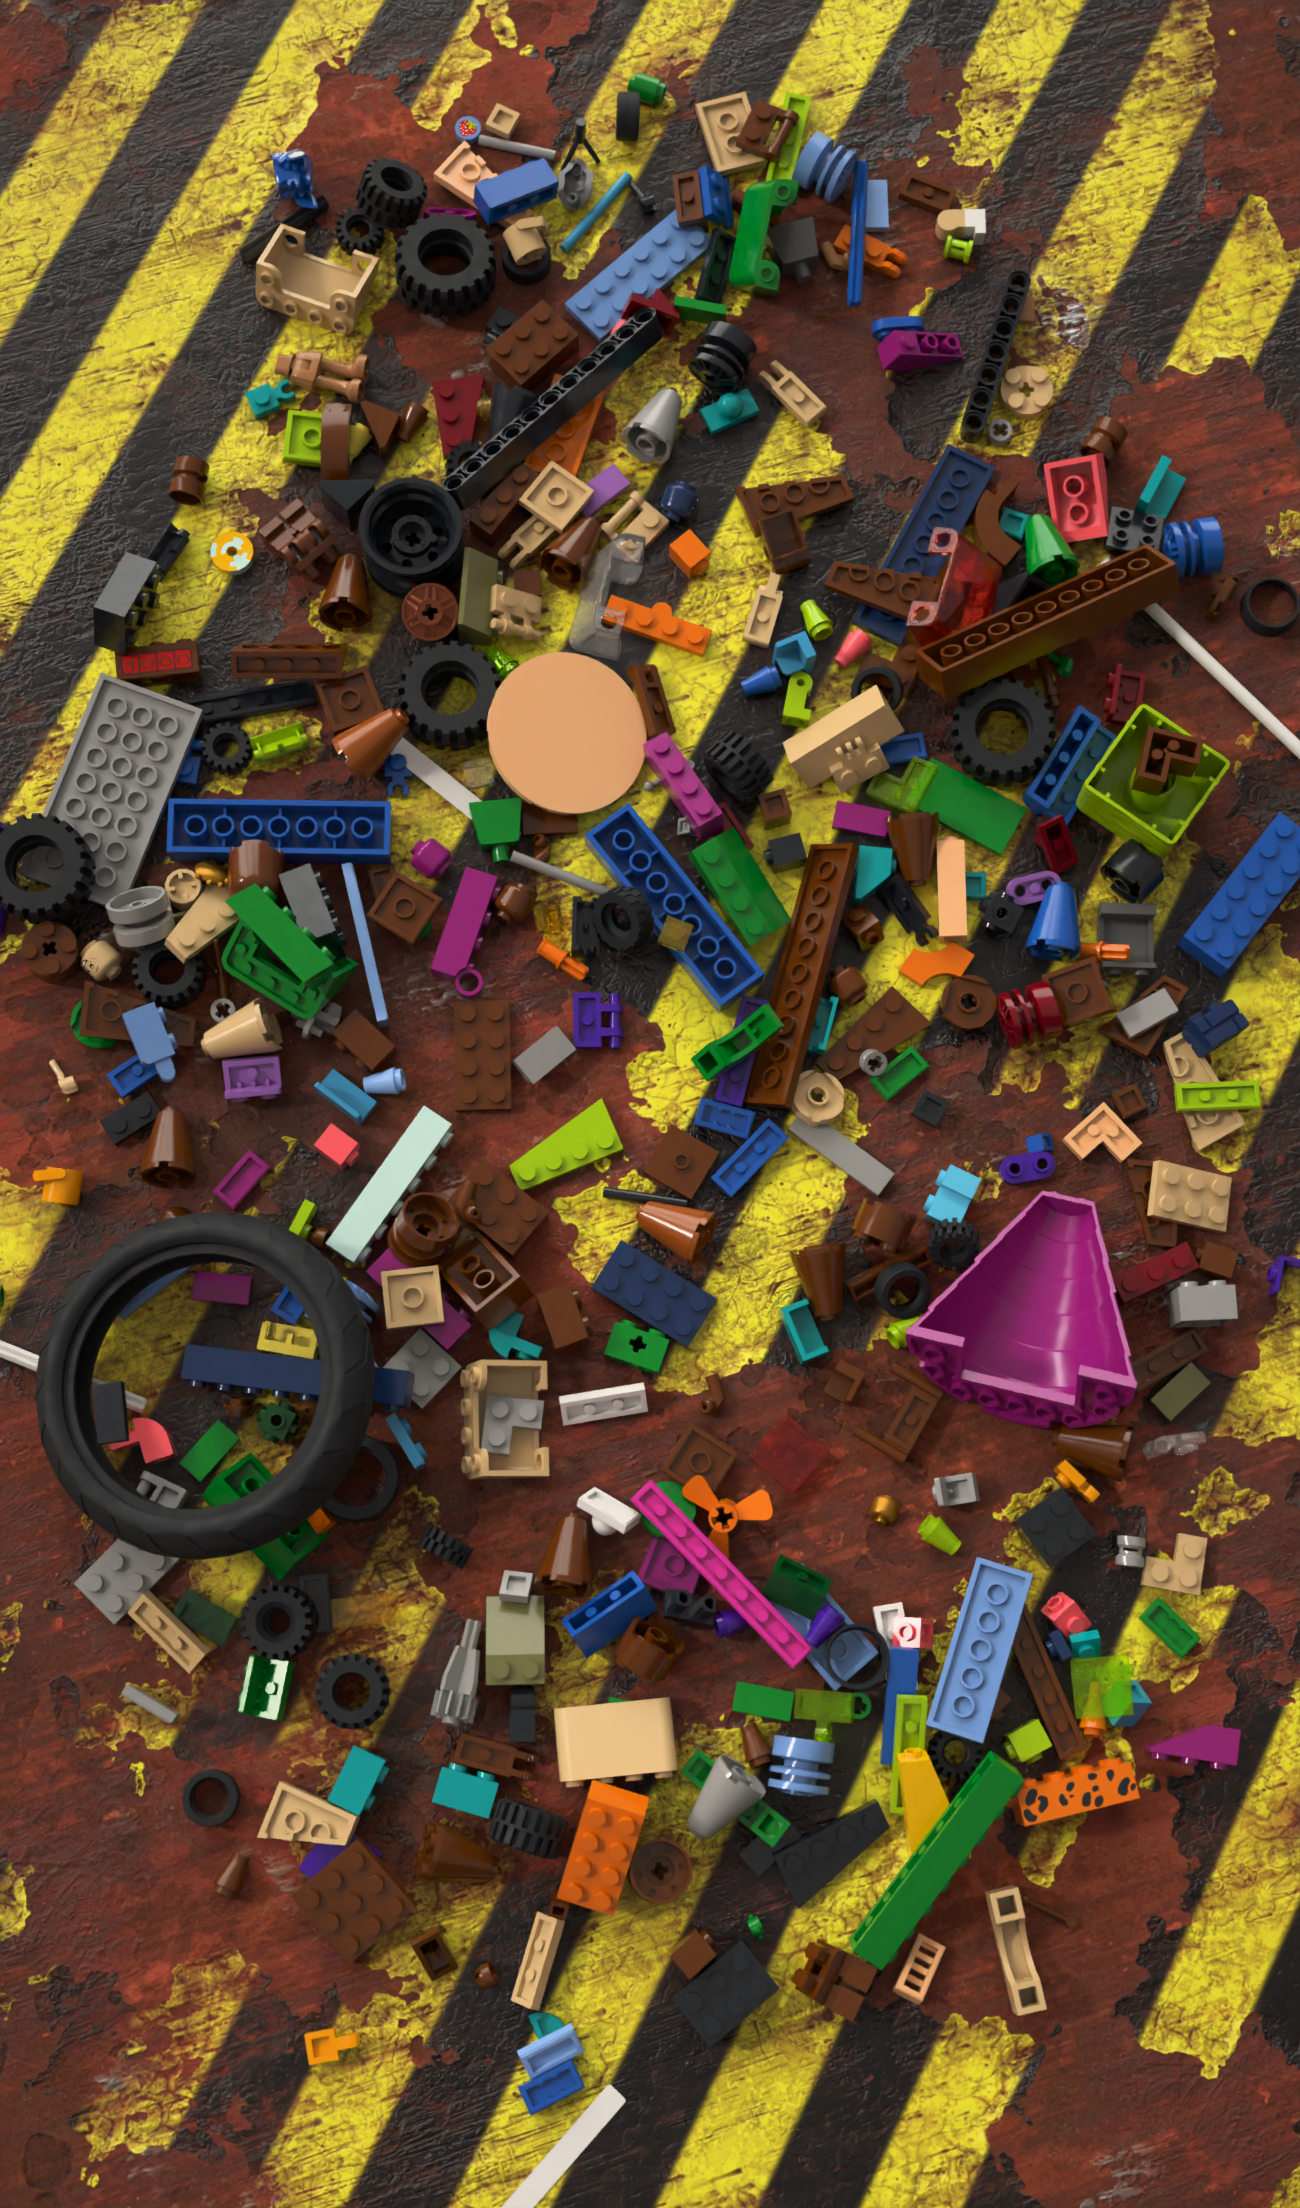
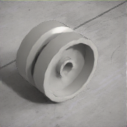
[106,886,176,947]

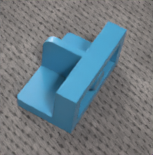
[772,631,816,676]

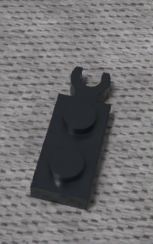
[877,873,939,947]

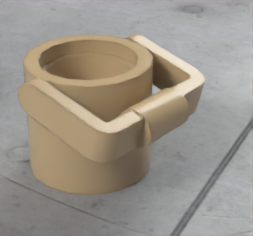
[503,216,548,265]
[165,869,208,922]

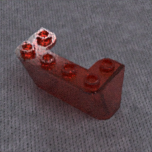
[906,527,1002,647]

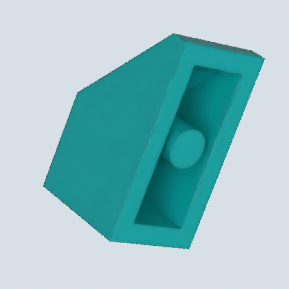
[853,845,897,906]

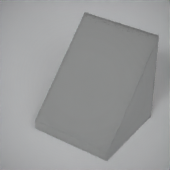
[677,818,697,837]

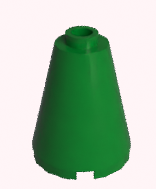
[1025,514,1080,587]

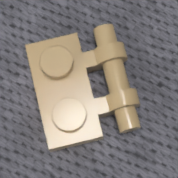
[489,584,542,642]

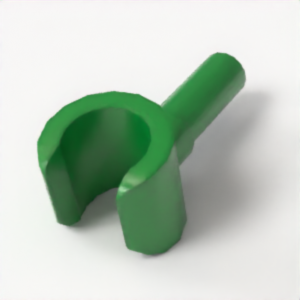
[1044,653,1073,678]

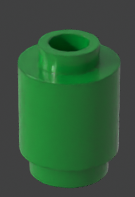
[627,72,667,105]

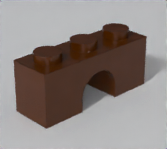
[469,462,539,547]

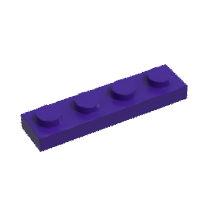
[714,995,769,1108]

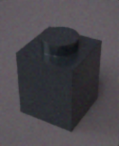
[763,833,807,874]

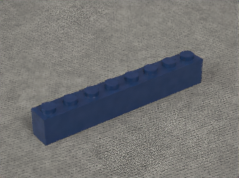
[181,1344,415,1413]

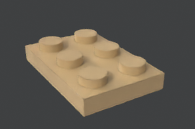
[695,92,767,176]
[1147,1160,1232,1233]

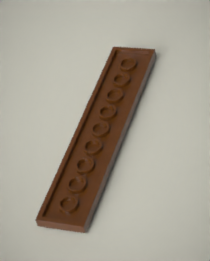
[743,843,860,1108]

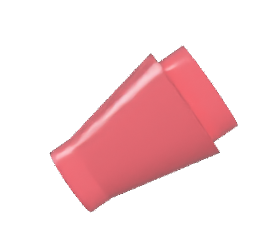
[834,628,873,669]

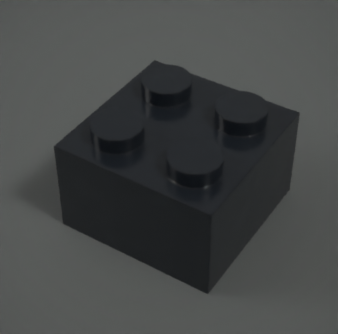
[1011,1487,1096,1570]

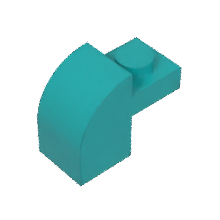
[489,1312,542,1360]

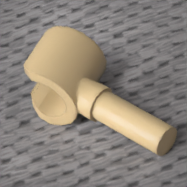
[49,1059,78,1094]

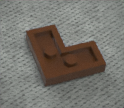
[857,639,922,699]

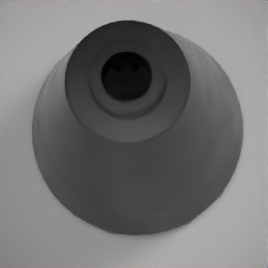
[487,382,540,442]

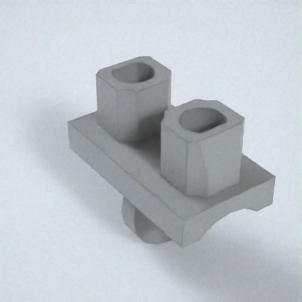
[291,1002,342,1040]

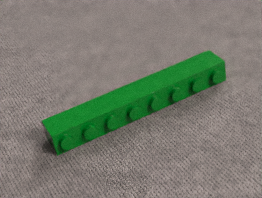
[849,1750,1024,1971]

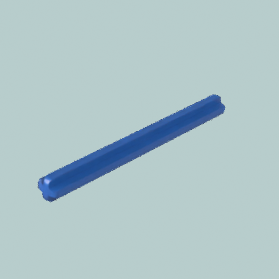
[847,160,869,307]

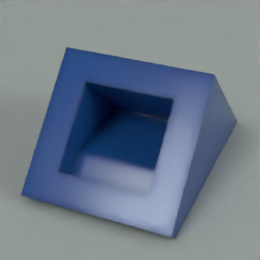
[1025,1133,1054,1153]

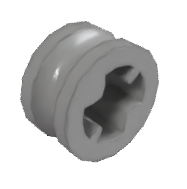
[988,419,1012,446]
[210,998,237,1024]
[859,1049,887,1076]

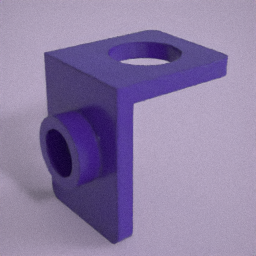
[1266,1255,1300,1297]

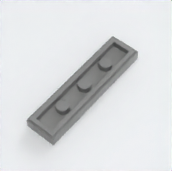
[788,1116,895,1197]

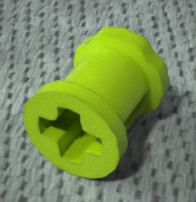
[943,235,974,264]

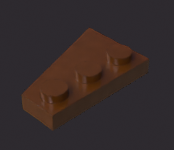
[1098,975,1189,1059]

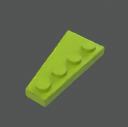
[509,1098,624,1192]

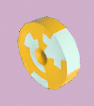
[210,531,254,576]

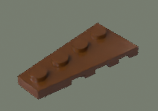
[824,561,945,628]
[815,986,932,1082]

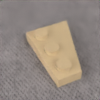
[257,1781,360,1845]

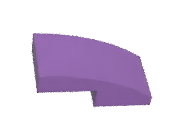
[582,464,632,517]

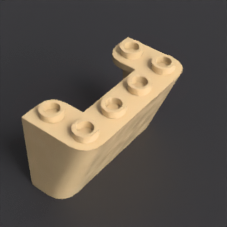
[255,224,379,335]
[460,1360,549,1479]
[554,1697,678,1787]

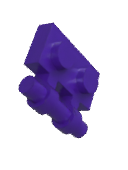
[573,993,624,1050]

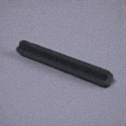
[238,195,329,262]

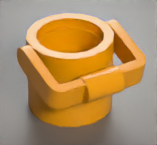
[32,1167,84,1206]

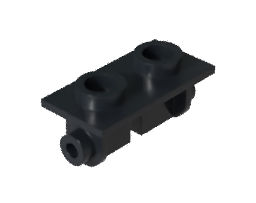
[146,523,190,583]

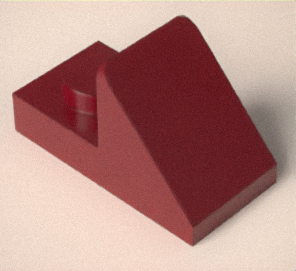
[621,288,680,336]
[1034,814,1079,874]

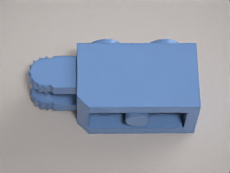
[122,1002,178,1083]

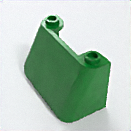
[729,179,799,299]
[221,918,359,1019]

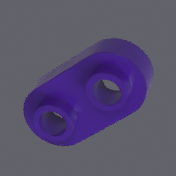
[999,1151,1055,1185]

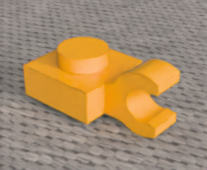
[304,2027,360,2065]

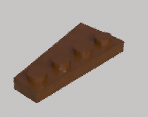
[735,475,854,538]
[79,980,196,1048]

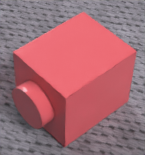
[314,1123,360,1170]

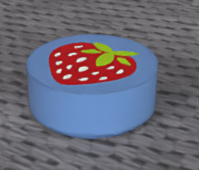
[455,116,481,144]

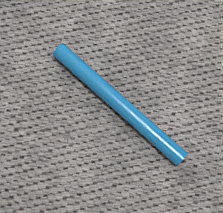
[560,172,633,253]

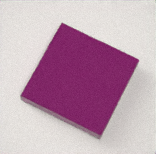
[638,1536,701,1594]

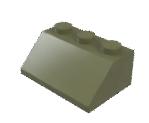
[458,547,503,646]

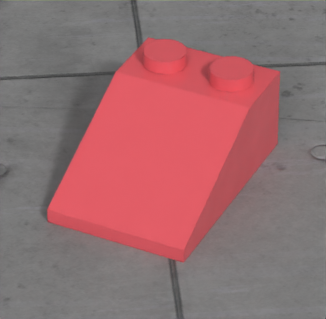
[1044,453,1109,543]

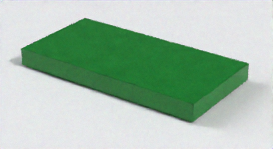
[905,757,1027,857]

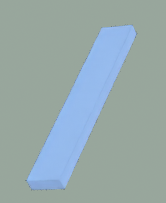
[341,862,390,1028]

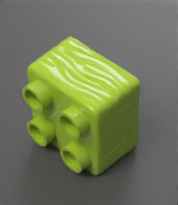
[1076,704,1230,860]

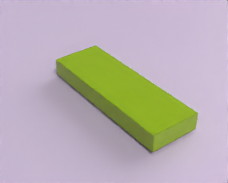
[1174,1080,1261,1113]

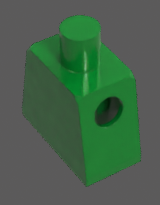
[469,797,521,864]

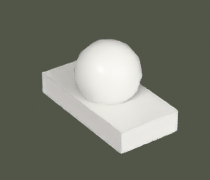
[577,1487,641,1536]

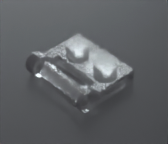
[1143,1431,1206,1458]

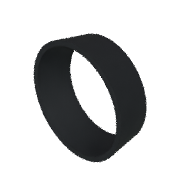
[1240,577,1300,637]
[825,1624,890,1689]

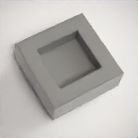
[499,1570,533,1604]

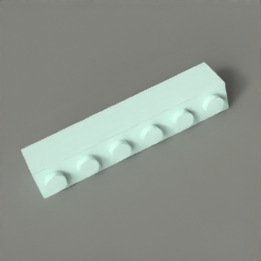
[326,1106,454,1266]

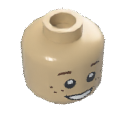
[80,940,122,981]

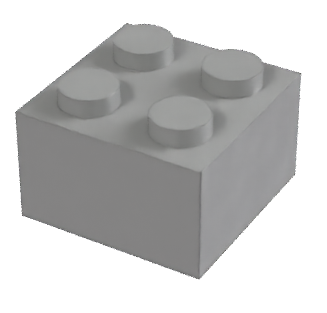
[1166,1280,1238,1328]

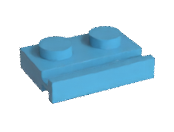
[385,1413,428,1471]

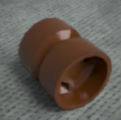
[1079,416,1128,468]
[168,456,210,506]

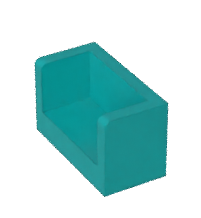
[779,1298,829,1365]

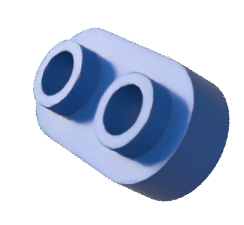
[871,316,925,342]

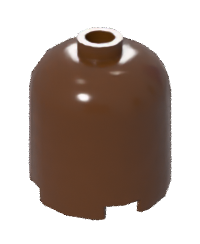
[227,839,285,902]

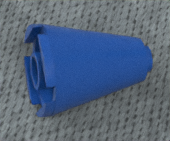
[1025,882,1081,961]

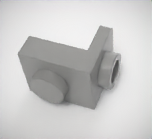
[932,1472,980,1507]

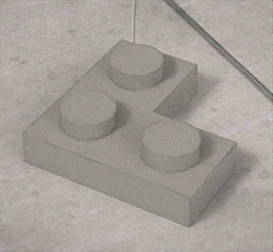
[481,1395,544,1456]

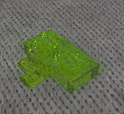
[794,1688,855,1742]

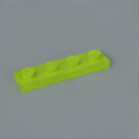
[766,92,811,181]
[889,1694,928,1814]

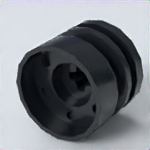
[687,321,757,393]

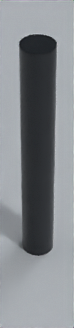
[602,1187,687,1207]

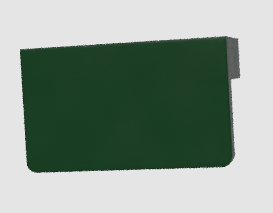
[761,1554,832,1620]

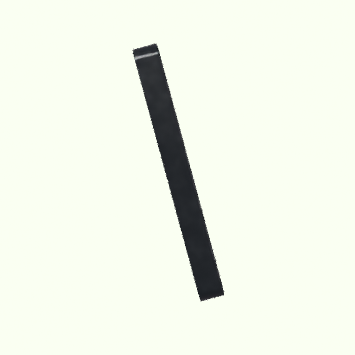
[442,307,664,510]

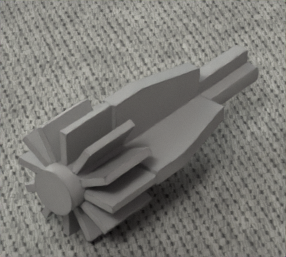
[431,1619,482,1727]

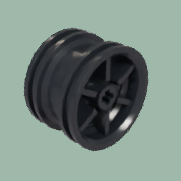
[359,477,465,600]

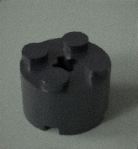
[1100,839,1164,904]

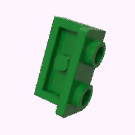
[238,1654,295,1721]

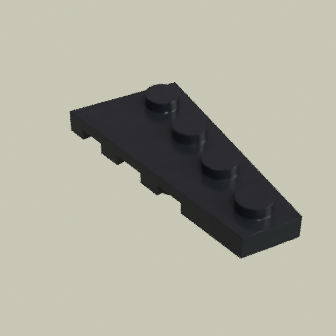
[771,1799,890,1909]

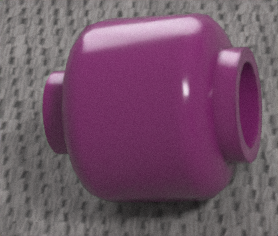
[410,838,452,879]

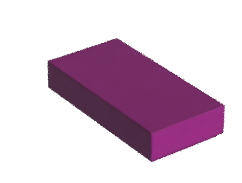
[831,800,891,840]
[212,1149,272,1211]
[191,1271,253,1306]

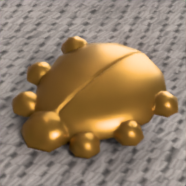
[194,859,228,888]

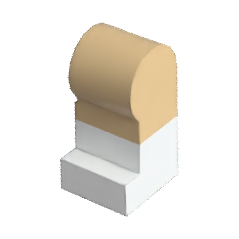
[935,209,986,245]

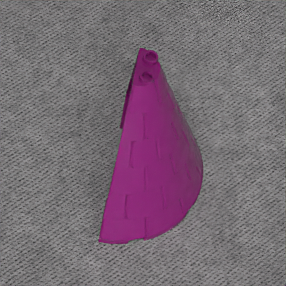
[906,1191,1138,1428]

